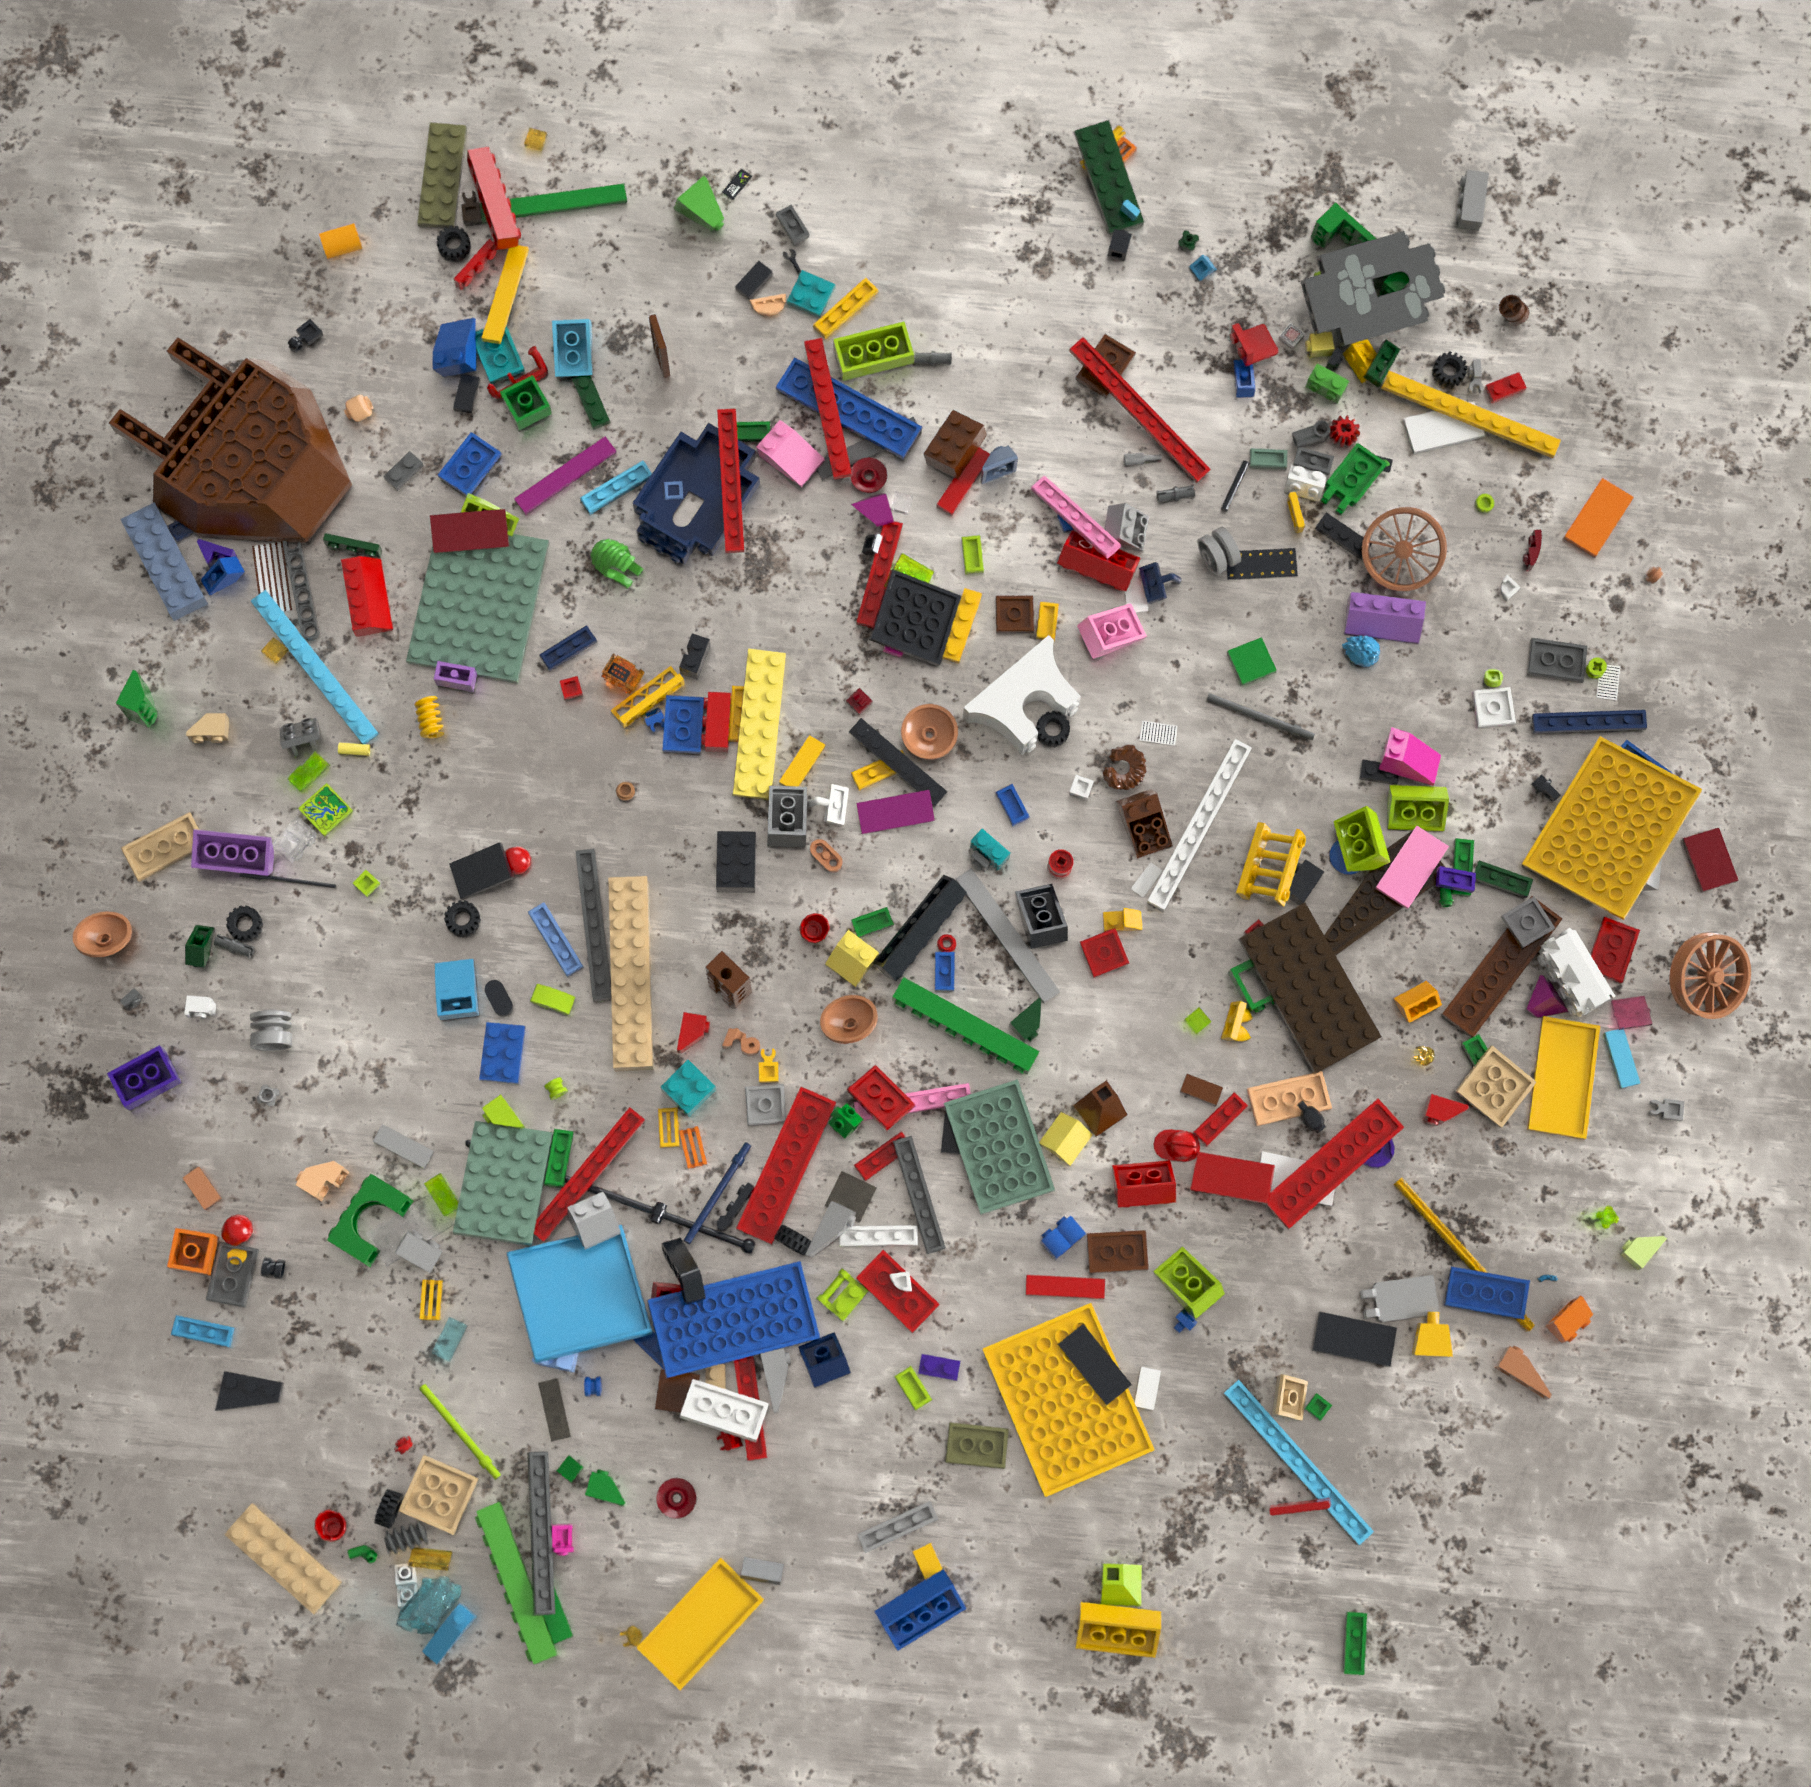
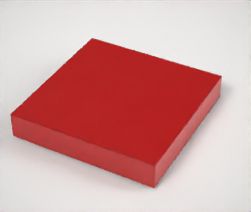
[1080,928,1130,978]

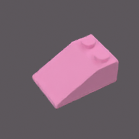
[756,420,825,487]
[1077,603,1147,659]

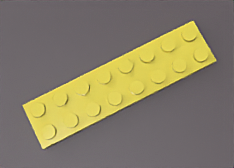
[732,648,786,800]

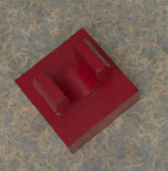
[846,688,873,715]

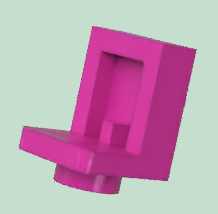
[551,1524,574,1556]

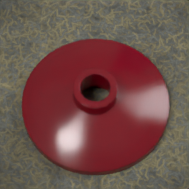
[850,457,887,493]
[656,1478,697,1519]

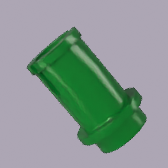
[1439,887,1454,908]

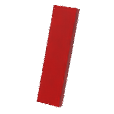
[936,447,990,516]
[1025,1275,1105,1299]

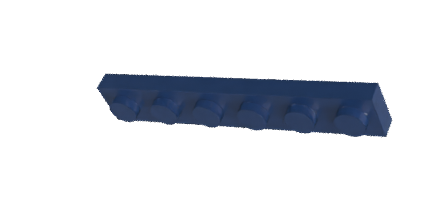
[1532,710,1647,734]

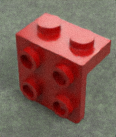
[1230,323,1279,366]

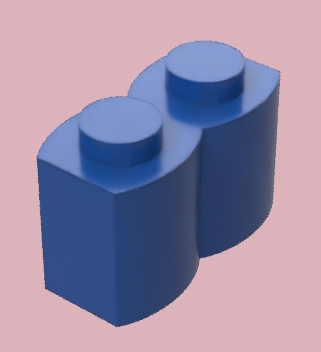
[1040,1216,1086,1260]

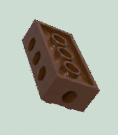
[705,951,752,1009]

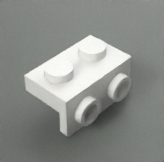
[1284,465,1327,502]

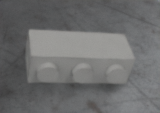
[1455,170,1489,230]

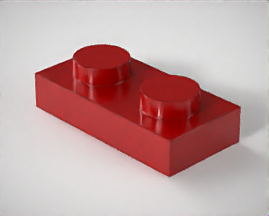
[1485,372,1527,403]

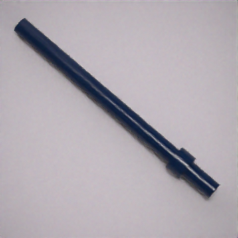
[683,1142,751,1245]

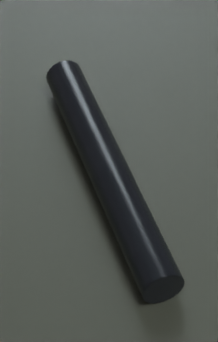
[1221,460,1250,512]

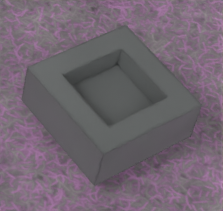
[970,851,991,872]
[120,988,143,1010]

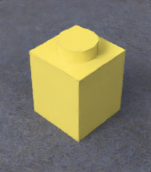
[1305,331,1334,358]

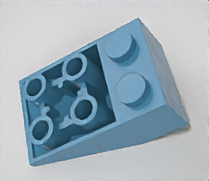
[435,959,479,1020]

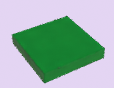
[1227,637,1277,686]

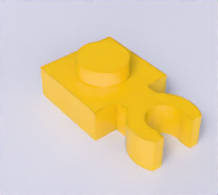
[759,1048,779,1083]

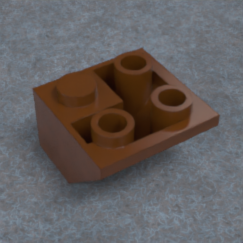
[1073,1080,1128,1137]

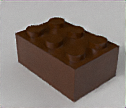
[923,410,987,479]

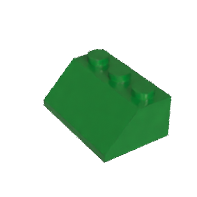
[116,670,157,728]

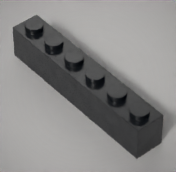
[873,875,967,981]

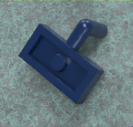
[1139,562,1182,604]

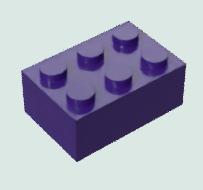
[107,1045,182,1111]

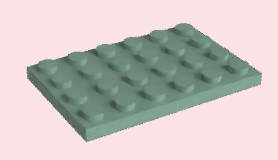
[944,1079,1055,1215]
[453,1121,553,1246]

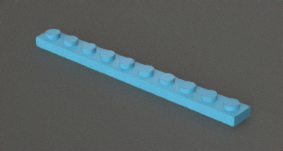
[251,590,378,744]
[1223,1380,1374,1545]

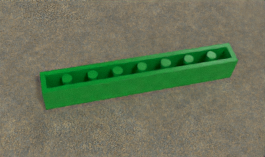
[892,977,1040,1075]

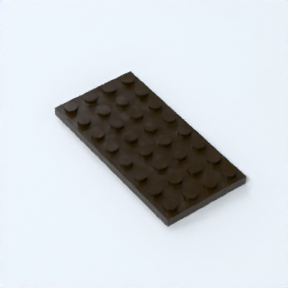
[1238,902,1382,1074]

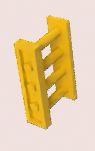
[1236,822,1306,907]

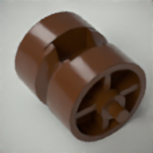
[1499,295,1530,325]

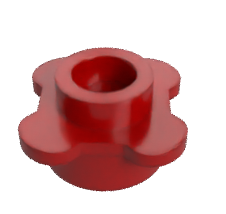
[394,1436,413,1455]

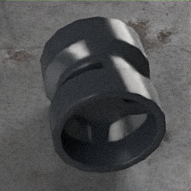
[261,1257,286,1279]

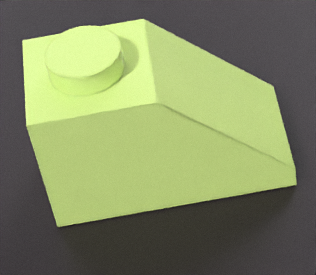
[1620,1236,1667,1270]

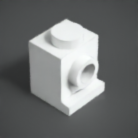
[184,995,216,1019]

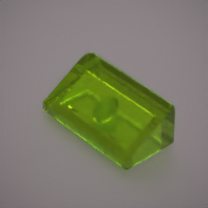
[424,1173,459,1217]

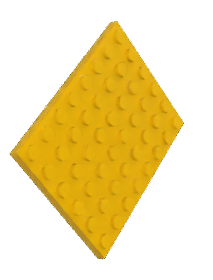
[1522,736,1702,920]
[982,1303,1155,1497]

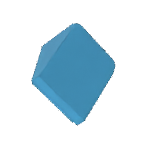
[1189,255,1217,281]

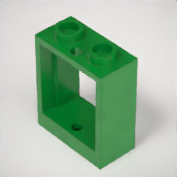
[1228,959,1275,1013]

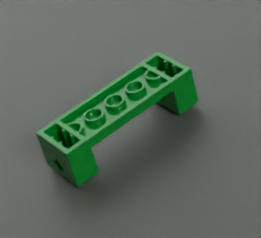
[1311,202,1409,297]

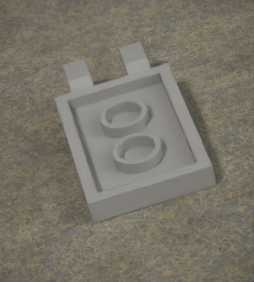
[1360,1275,1440,1323]

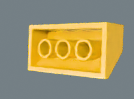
[1075,1602,1161,1658]

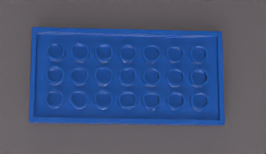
[647,1261,820,1378]

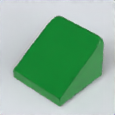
[556,1455,584,1483]

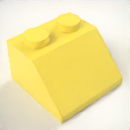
[825,930,879,987]

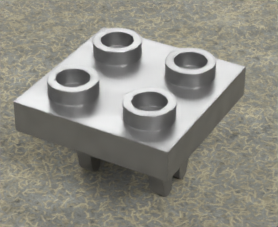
[279,718,320,756]

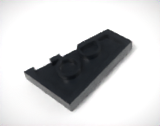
[215,1371,284,1411]

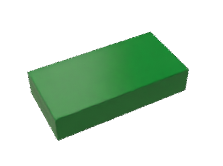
[737,421,770,442]
[851,907,894,938]

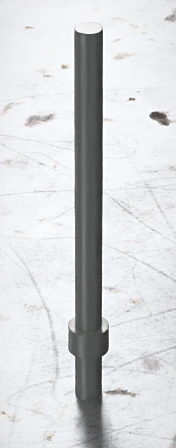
[1207,693,1315,741]

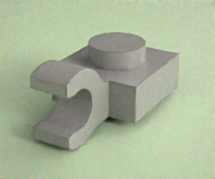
[1467,359,1483,394]

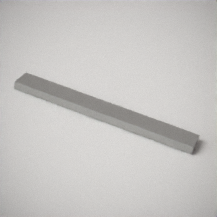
[956,868,1060,1003]

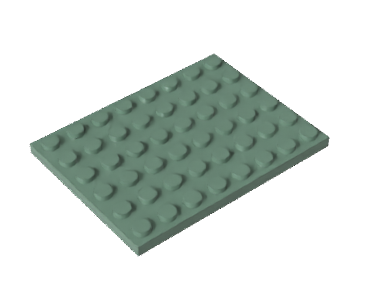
[406,534,549,684]

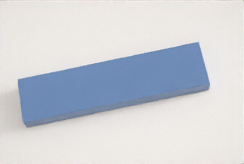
[528,902,584,977]

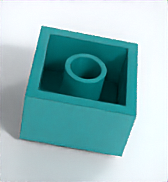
[660,1060,716,1117]

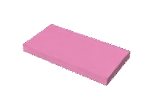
[1375,826,1449,909]

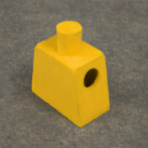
[1412,1312,1453,1357]

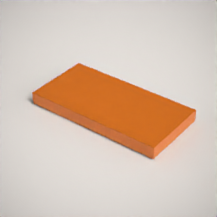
[1564,478,1634,558]

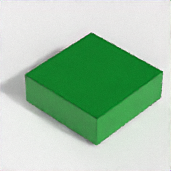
[1304,1393,1332,1421]

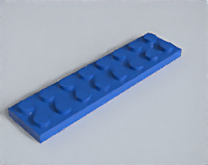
[776,357,922,460]

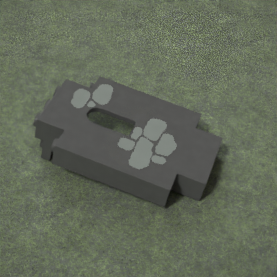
[1300,231,1445,347]

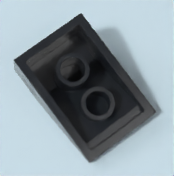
[1015,884,1068,949]

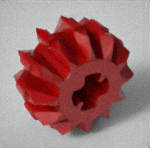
[1329,415,1360,447]

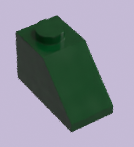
[185,925,215,967]
[1009,998,1041,1043]

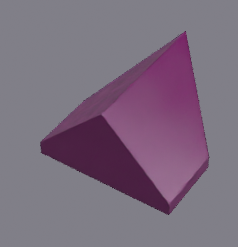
[851,493,894,527]
[1526,975,1569,1018]

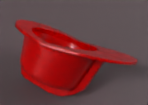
[1153,1129,1200,1162]

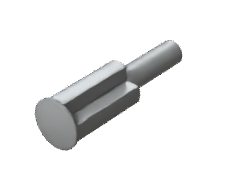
[1123,453,1162,465]

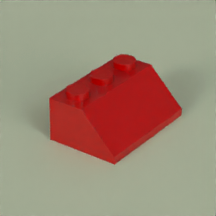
[1112,1160,1176,1208]

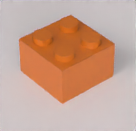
[167,1228,219,1276]

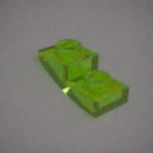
[287,751,330,792]

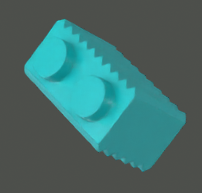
[970,829,1011,870]

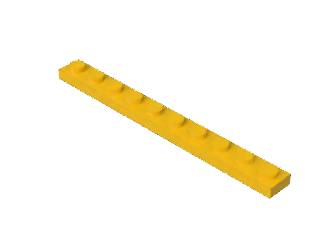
[1381,371,1561,458]

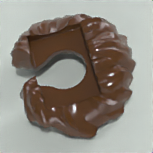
[1103,745,1147,790]

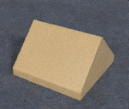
[1272,1374,1308,1421]

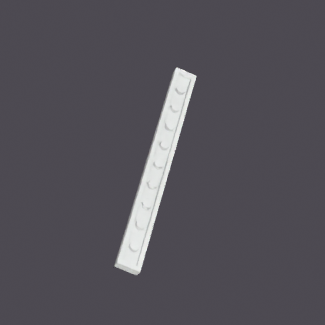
[1147,739,1252,911]

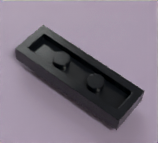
[1315,512,1372,560]

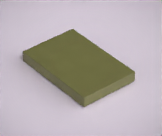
[945,1422,1009,1469]

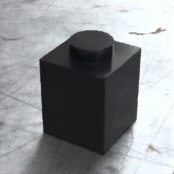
[1107,229,1132,261]

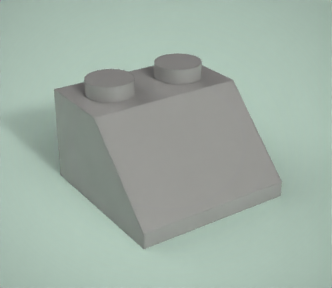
[567,1192,621,1250]

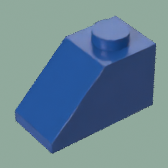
[200,556,245,595]

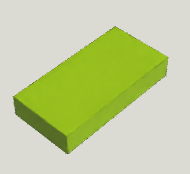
[961,535,984,574]
[894,1366,932,1411]

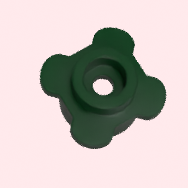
[1178,230,1199,251]

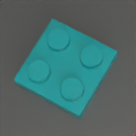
[787,270,835,318]

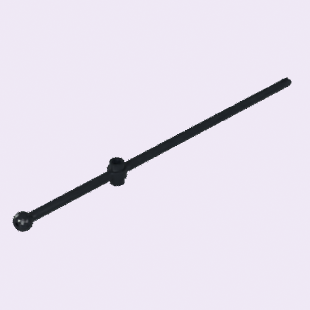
[465,1140,756,1254]

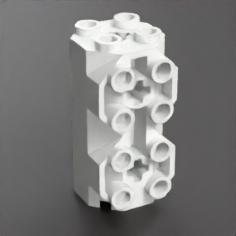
[1537,928,1615,1017]

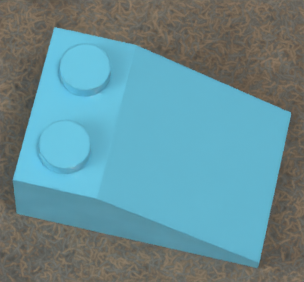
[552,319,593,377]

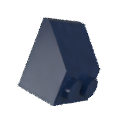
[798,1332,851,1388]

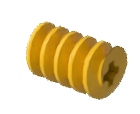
[414,696,444,739]

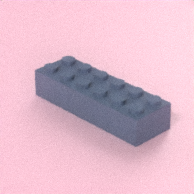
[120,503,208,621]

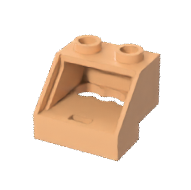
[295,1161,350,1202]

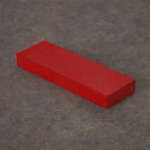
[1193,1092,1248,1147]
[854,1131,905,1181]
[1269,1498,1331,1516]

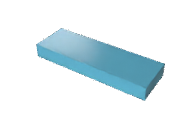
[1604,1028,1640,1089]

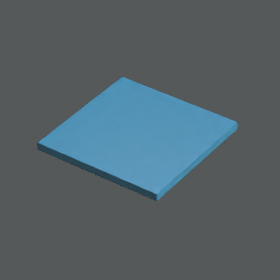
[506,1225,652,1363]

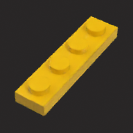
[942,588,982,664]

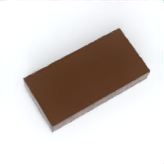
[1180,1074,1223,1106]

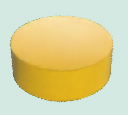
[227,1249,247,1265]

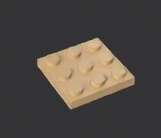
[1456,1046,1537,1128]
[399,1455,479,1535]

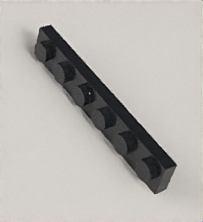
[849,718,948,806]

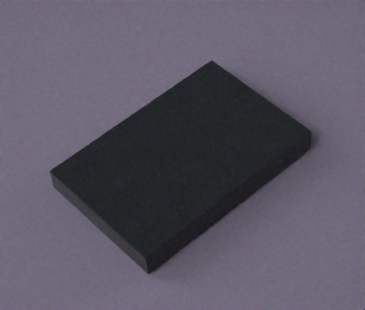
[449,842,514,900]

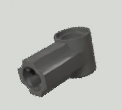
[1292,421,1330,449]

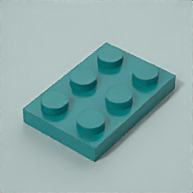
[476,325,525,384]

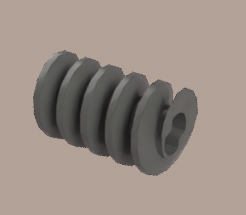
[384,1520,429,1556]

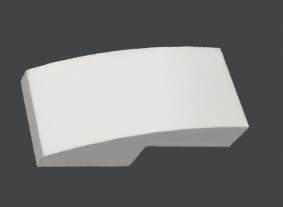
[395,1562,419,1608]

